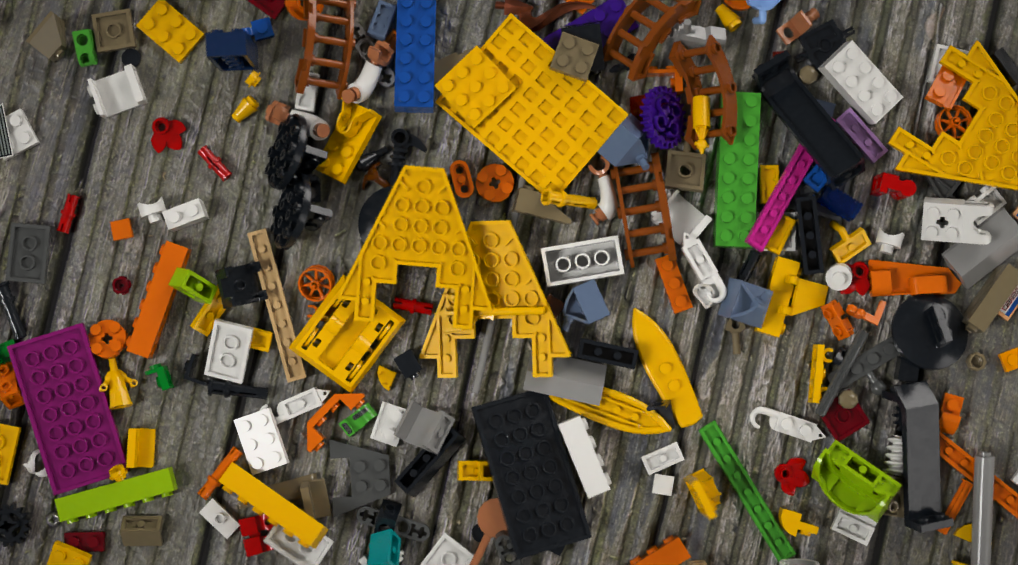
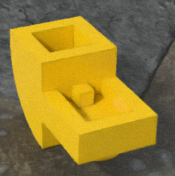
[457,460,492,481]
[778,507,819,537]

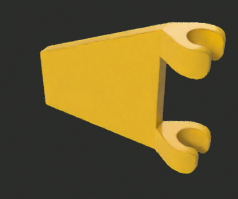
[777,275,829,316]

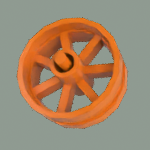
[934,105,972,140]
[298,264,335,302]

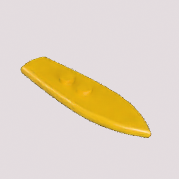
[632,308,703,428]
[549,387,672,435]

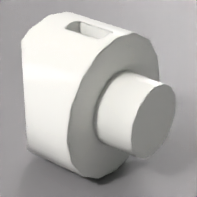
[137,197,166,224]
[875,228,905,255]
[826,263,852,291]
[693,283,720,309]

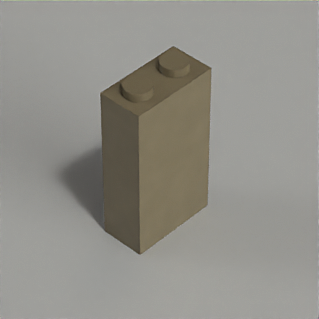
[962,263,1018,334]

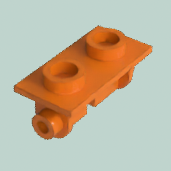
[820,299,854,341]

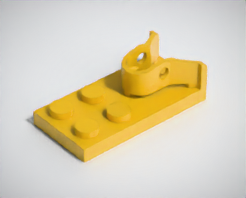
[315,98,382,184]
[683,468,722,520]

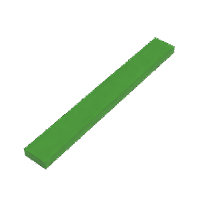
[698,420,796,564]

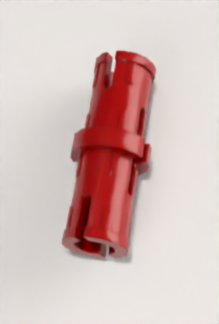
[197,145,232,181]
[57,194,80,234]
[393,297,433,316]

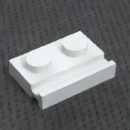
[370,401,406,447]
[830,508,878,546]

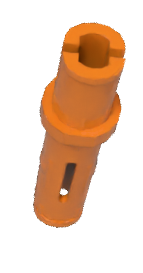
[198,446,243,500]

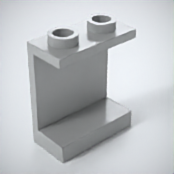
[394,400,455,454]

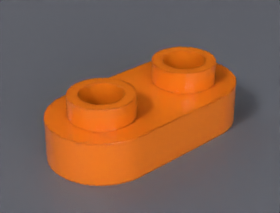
[450,160,474,199]

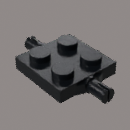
[794,19,855,71]

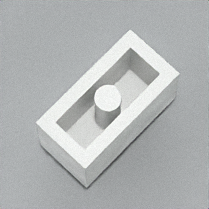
[162,198,209,232]

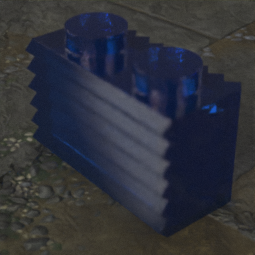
[817,186,863,222]

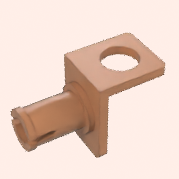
[776,8,820,45]

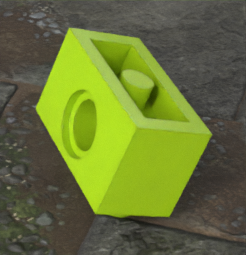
[168,267,219,304]

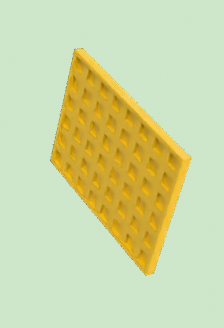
[435,13,629,194]

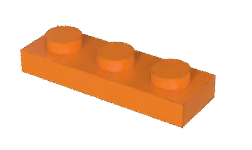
[654,255,693,314]

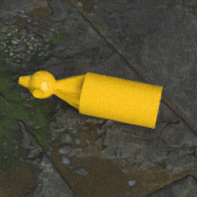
[693,95,710,154]

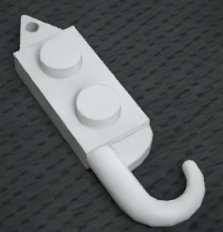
[681,232,727,303]
[259,387,331,424]
[750,406,826,442]

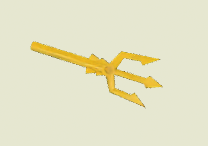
[434,294,545,333]

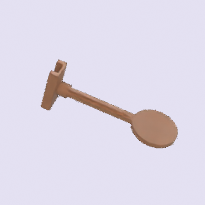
[469,498,508,565]

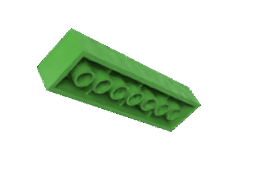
[713,92,761,249]

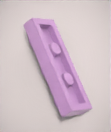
[836,107,889,164]

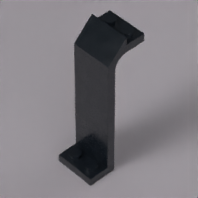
[752,50,865,191]
[882,380,954,533]

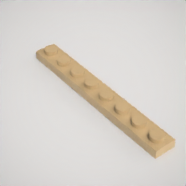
[247,228,307,383]

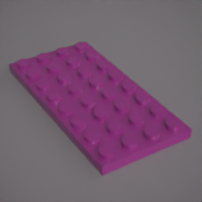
[7,323,131,495]

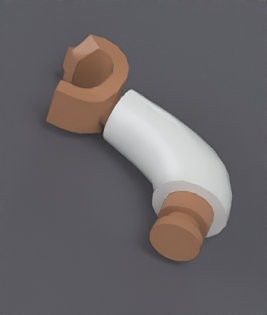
[342,40,395,104]
[265,100,330,141]
[587,155,618,226]

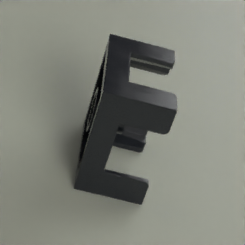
[215,261,268,309]

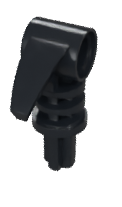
[388,129,427,186]

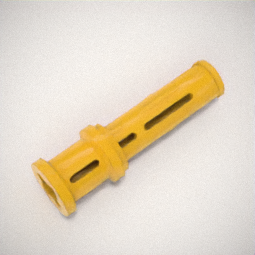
[541,188,597,210]

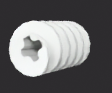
[882,435,903,476]

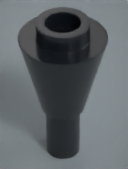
[356,146,389,173]

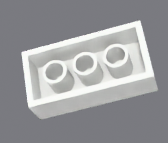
[818,40,903,125]
[540,235,625,288]
[557,415,612,499]

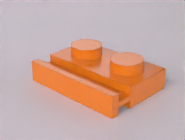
[924,65,967,112]

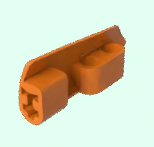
[868,259,962,297]

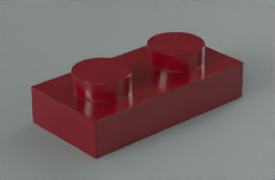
[64,531,105,552]

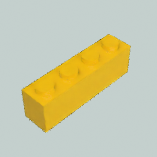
[754,256,802,338]

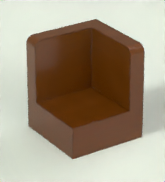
[546,293,565,319]

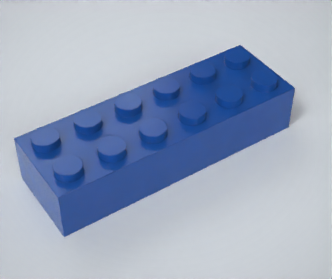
[394,0,436,113]

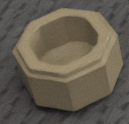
[798,65,818,85]
[965,352,987,371]
[838,390,858,409]

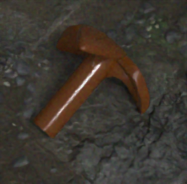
[362,162,392,191]

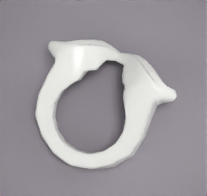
[23,449,47,477]

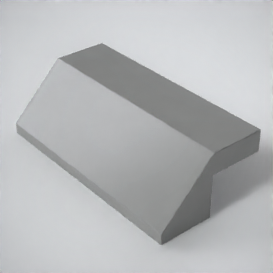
[942,207,1018,290]
[523,349,607,406]

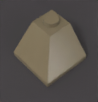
[26,11,67,63]

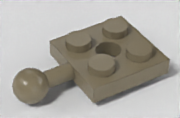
[664,128,706,193]

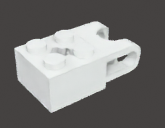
[921,197,994,245]

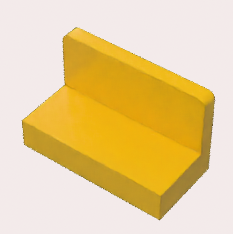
[126,428,156,468]

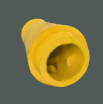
[715,3,742,32]
[231,95,260,123]

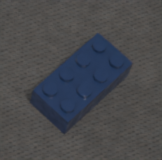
[206,28,259,71]

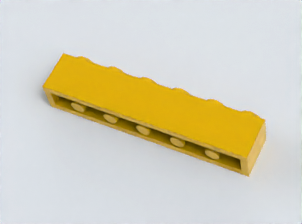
[219,462,329,549]

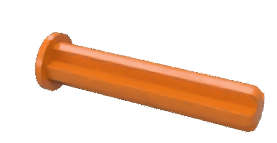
[937,478,973,535]

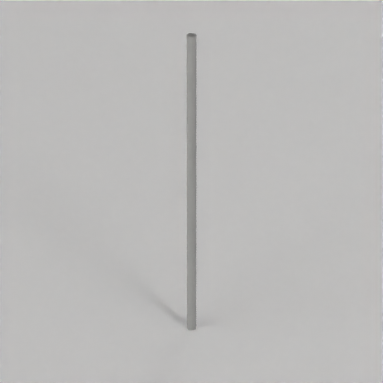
[472,176,527,394]

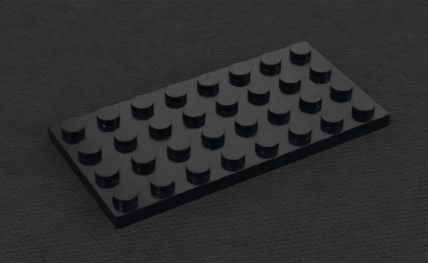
[471,391,592,560]

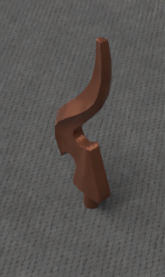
[495,0,596,32]

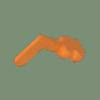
[846,300,886,326]

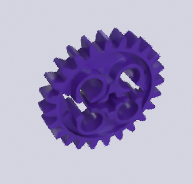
[639,86,687,149]

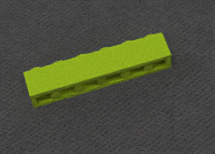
[54,467,178,524]

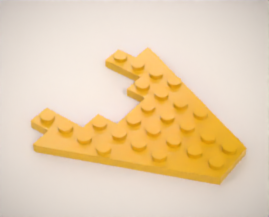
[887,41,1018,191]
[337,165,492,330]
[419,220,571,378]

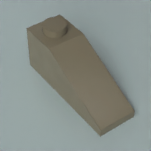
[512,185,572,225]

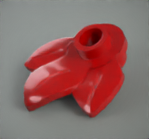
[151,117,187,153]
[840,262,870,296]
[774,457,810,496]

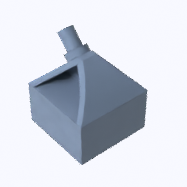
[597,113,650,171]
[718,278,773,329]
[561,279,610,332]

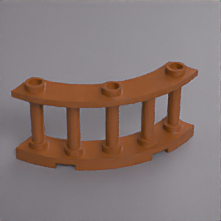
[294,0,356,100]
[603,0,702,81]
[669,35,737,150]
[610,152,677,268]

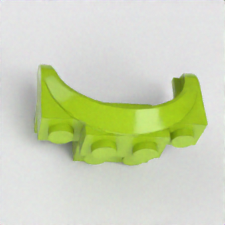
[811,440,902,523]

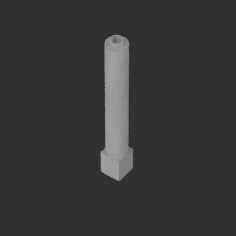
[970,451,995,565]

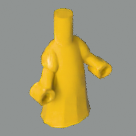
[99,357,138,410]

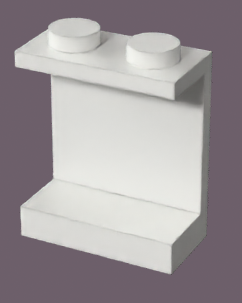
[87,64,148,119]
[650,189,712,247]

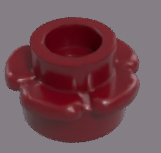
[112,276,131,295]

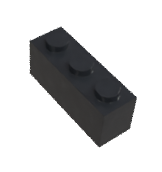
[576,338,639,370]

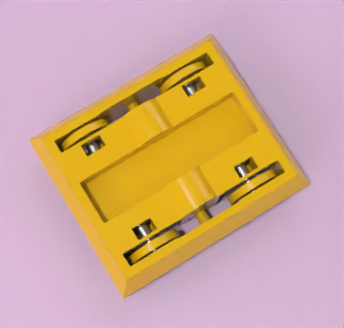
[288,274,406,394]

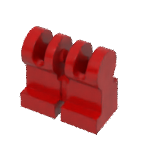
[870,172,916,200]
[238,513,274,557]

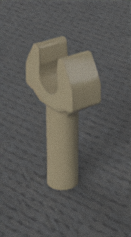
[725,319,746,354]

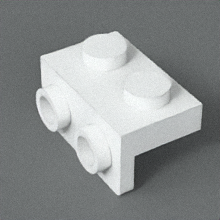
[966,186,1007,226]

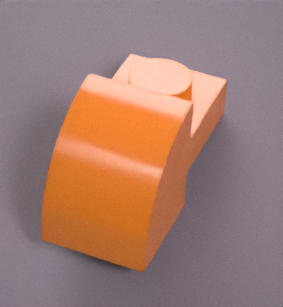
[939,392,964,435]

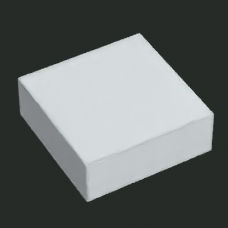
[652,473,674,496]

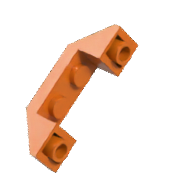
[307,393,366,452]

